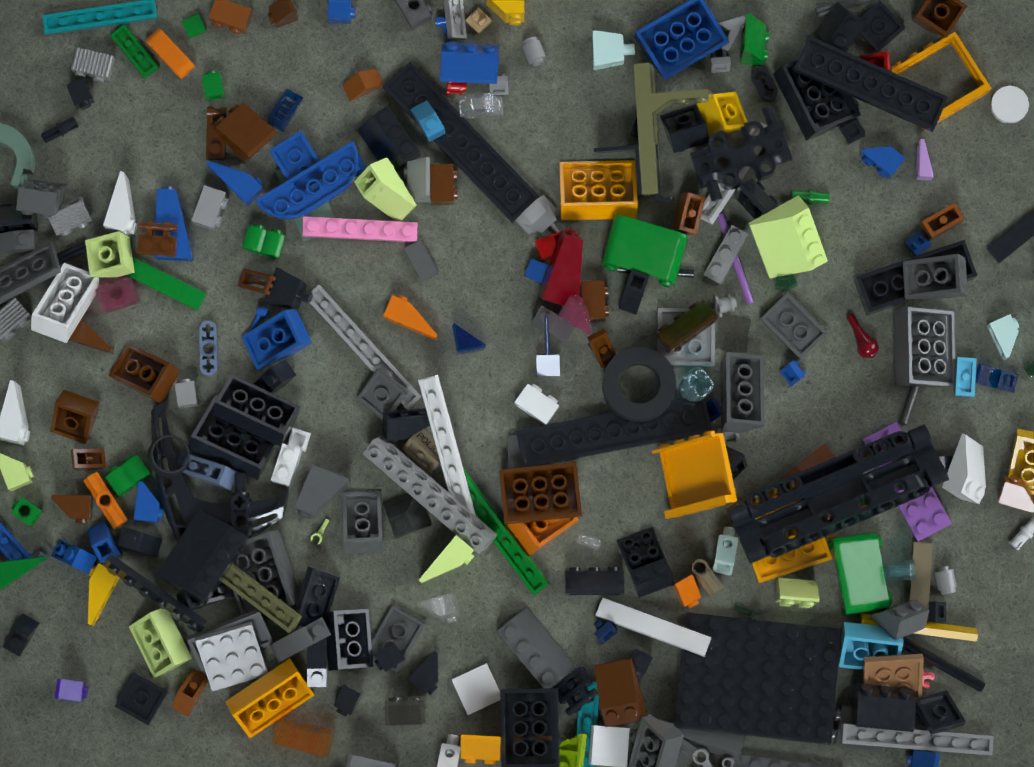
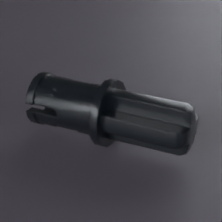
[41,117,79,143]

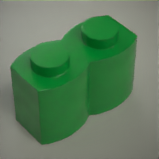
[242,224,286,260]
[105,455,151,497]

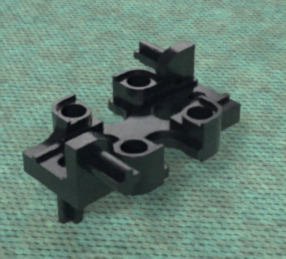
[690,106,793,202]

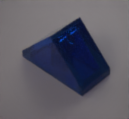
[452,323,486,355]

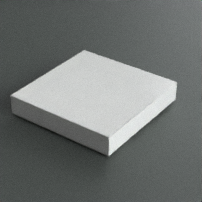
[452,663,500,715]
[588,725,630,767]

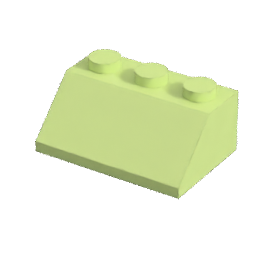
[129,609,192,678]

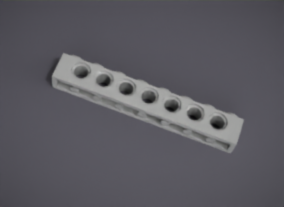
[363,436,497,554]

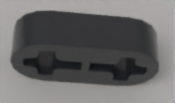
[751,68,778,102]

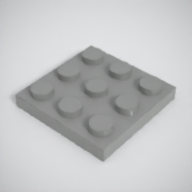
[657,308,715,367]
[195,621,268,691]

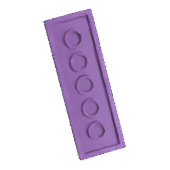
[862,422,952,542]

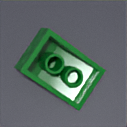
[740,14,769,66]

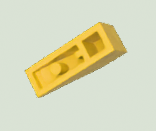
[88,563,120,626]

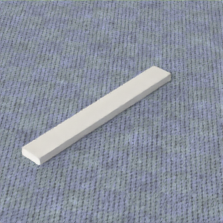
[418,375,476,516]

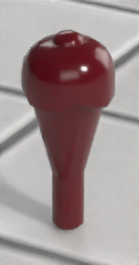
[847,314,879,358]

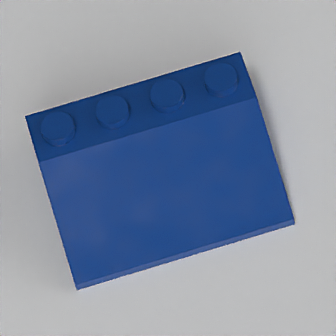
[634,0,730,81]

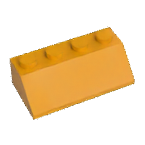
[225,658,315,738]

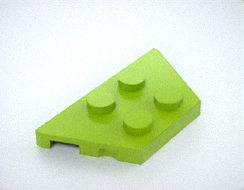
[559,734,587,767]

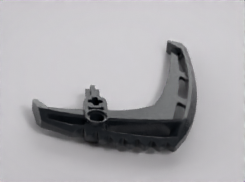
[151,402,289,540]

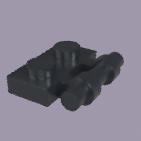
[552,666,598,716]

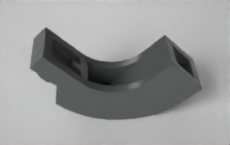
[270,618,331,663]

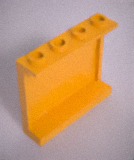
[652,431,737,519]

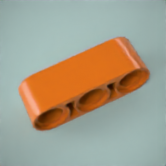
[145,27,195,80]

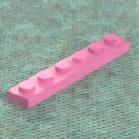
[302,216,418,242]

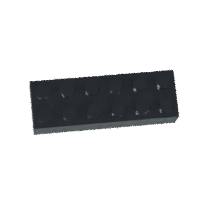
[854,240,978,316]

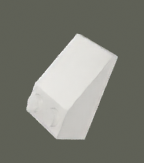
[103,171,137,237]
[0,380,30,446]
[942,434,986,504]

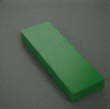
[110,24,159,79]

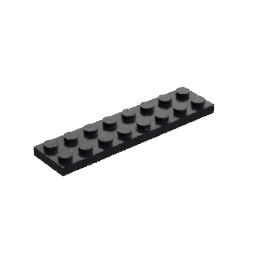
[793,36,948,132]

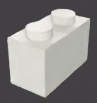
[515,384,559,425]
[271,444,303,488]

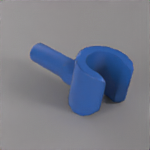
[435,17,452,42]
[250,307,269,330]

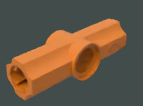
[83,472,128,530]

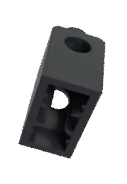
[264,267,313,309]

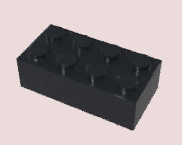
[212,374,300,447]

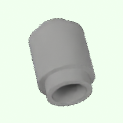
[522,37,546,66]
[934,566,957,595]

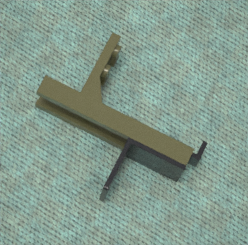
[594,63,713,202]

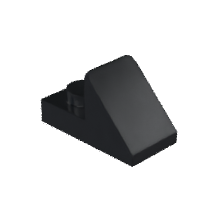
[3,614,40,657]

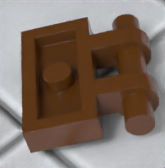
[137,220,178,257]

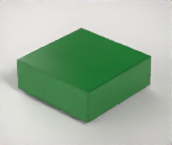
[182,14,207,39]

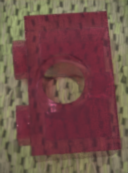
[95,277,141,314]

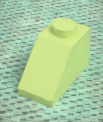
[0,454,34,491]

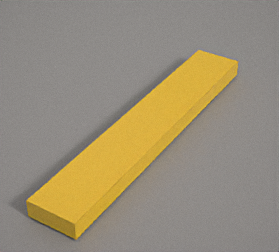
[860,613,978,641]

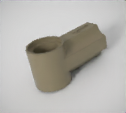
[690,559,723,597]

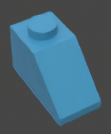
[410,100,445,142]

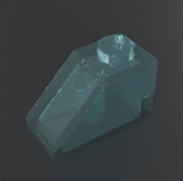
[883,560,916,583]

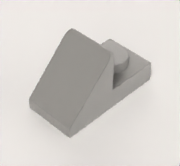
[718,16,745,54]

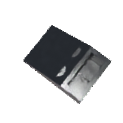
[617,527,675,598]

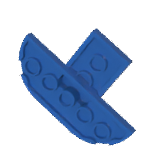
[255,131,359,220]

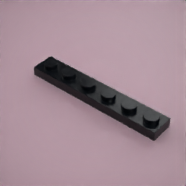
[105,554,207,632]

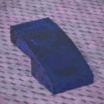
[975,364,1019,393]

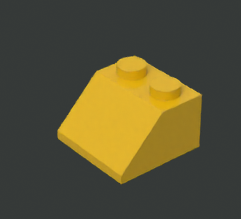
[486,0,525,26]
[697,92,747,137]

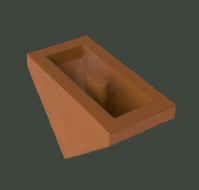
[342,69,384,102]

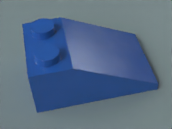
[242,310,312,371]

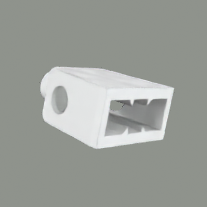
[437,734,461,767]

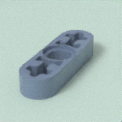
[199,320,218,377]

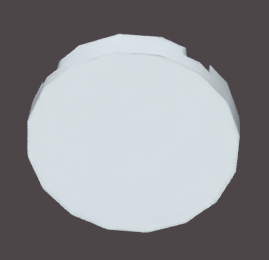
[991,86,1029,123]

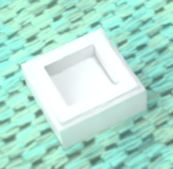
[287,428,311,452]

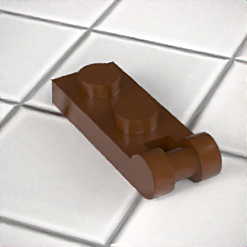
[206,107,227,160]

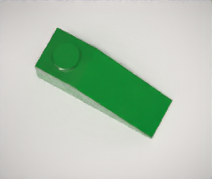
[0,556,47,591]

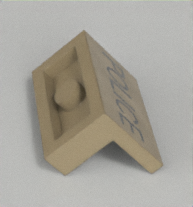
[402,429,440,474]

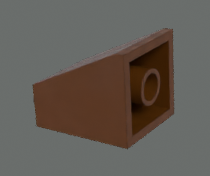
[213,102,277,164]

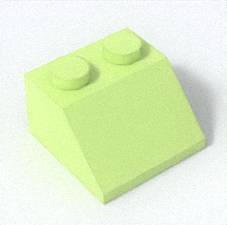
[85,231,135,277]

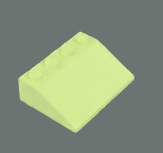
[748,195,828,278]

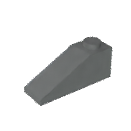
[0,230,38,255]

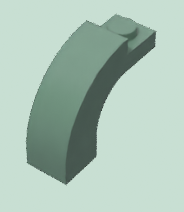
[0,123,35,189]

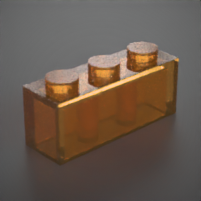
[271,718,335,758]

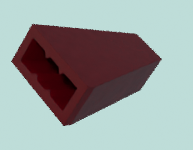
[538,229,583,310]

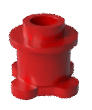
[446,82,467,96]

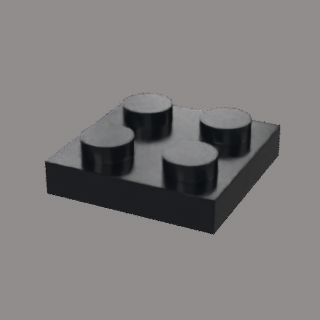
[860,0,906,53]
[114,672,169,726]
[915,690,966,735]

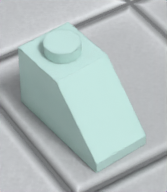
[987,314,1019,360]

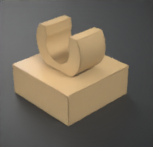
[465,7,492,35]

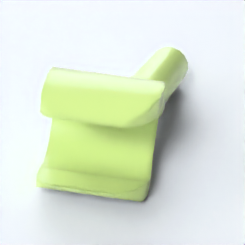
[310,518,329,545]

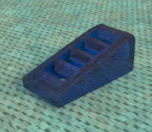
[268,89,303,132]

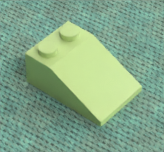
[419,535,474,583]

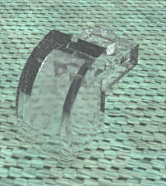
[459,93,503,119]

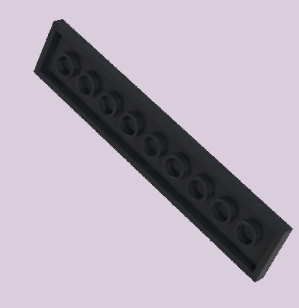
[383,62,540,224]
[516,394,712,467]

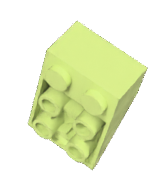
[354,158,417,222]
[775,578,820,608]

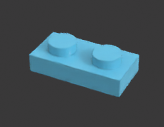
[954,357,977,397]

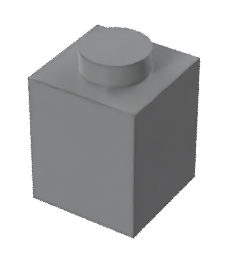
[175,379,199,409]

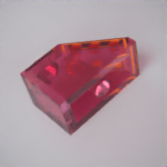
[558,294,593,336]

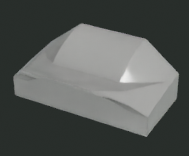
[516,195,557,235]

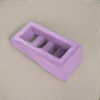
[916,139,933,180]

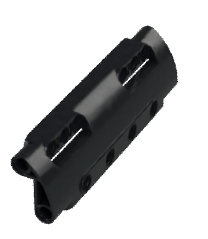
[726,424,949,564]

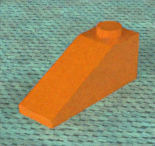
[383,294,438,341]
[672,575,701,609]

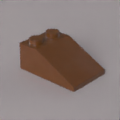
[109,343,181,404]
[594,658,647,727]

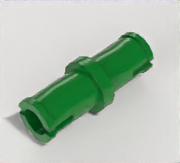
[790,189,830,205]

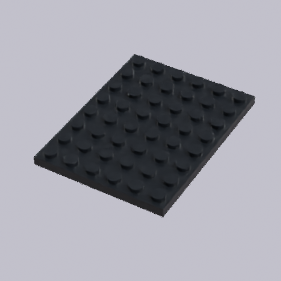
[674,612,841,745]

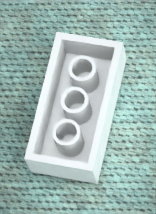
[31,263,99,343]

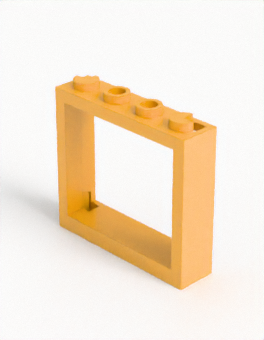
[891,32,992,131]

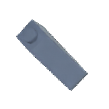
[178,452,238,490]

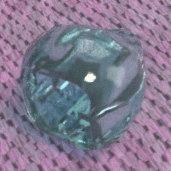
[679,367,714,402]

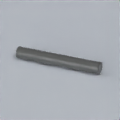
[899,387,919,425]

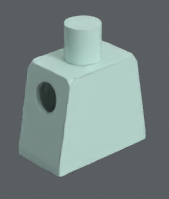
[592,30,635,70]
[712,527,738,575]

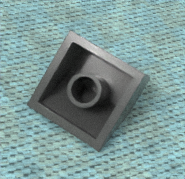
[871,599,929,640]

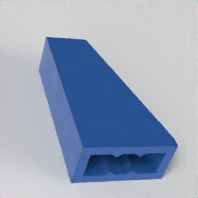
[153,186,194,261]

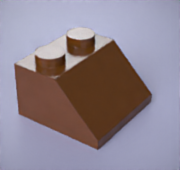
[912,0,967,38]
[50,390,100,444]

